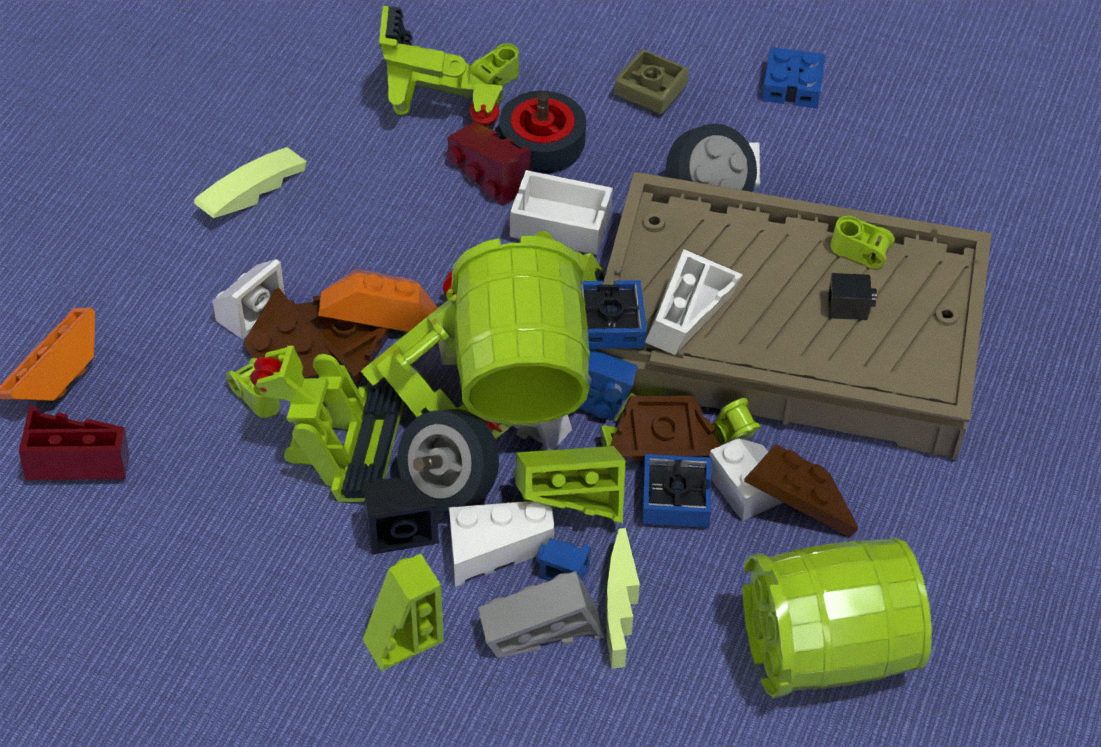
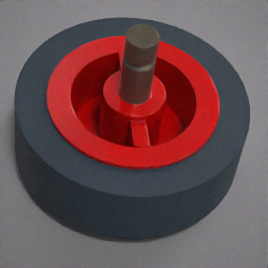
[499,91,586,170]

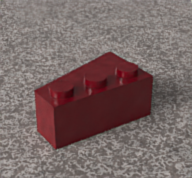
[447,121,531,206]
[19,406,130,480]

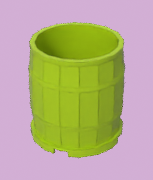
[452,236,590,425]
[742,537,932,698]

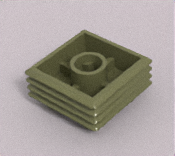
[614,49,690,114]

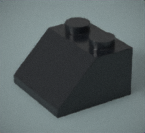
[362,478,439,555]

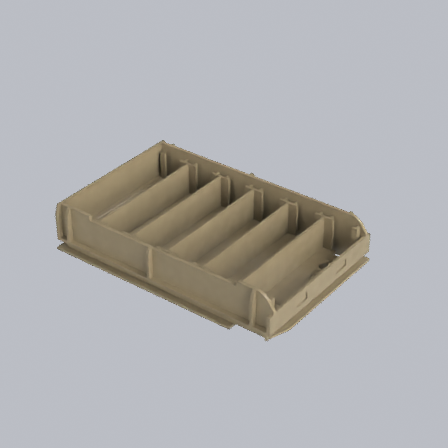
[593,172,992,460]

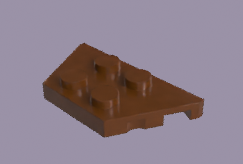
[243,288,333,379]
[289,296,389,384]
[610,396,721,461]
[744,444,858,538]

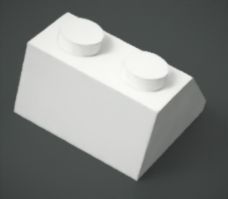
[212,259,285,339]
[709,438,783,521]

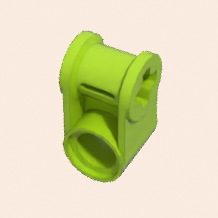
[470,43,520,86]
[830,216,895,269]
[226,357,281,418]
[712,398,761,445]

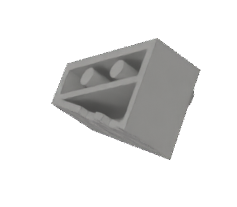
[478,571,605,658]

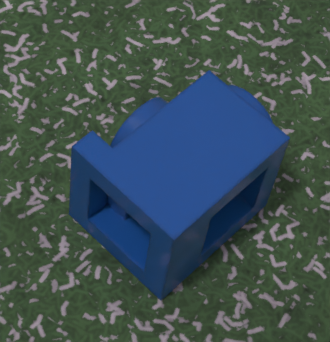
[536,538,591,581]

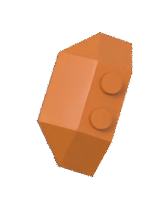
[318,269,438,332]
[0,307,95,401]

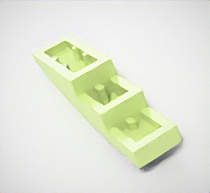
[194,147,307,218]
[606,528,640,669]

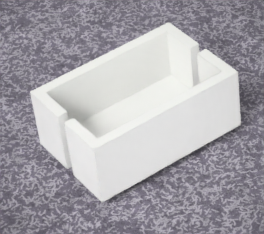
[510,170,613,255]

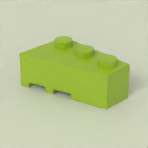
[515,446,625,523]
[362,553,444,672]

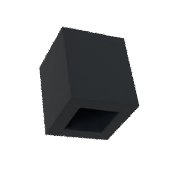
[828,273,877,320]

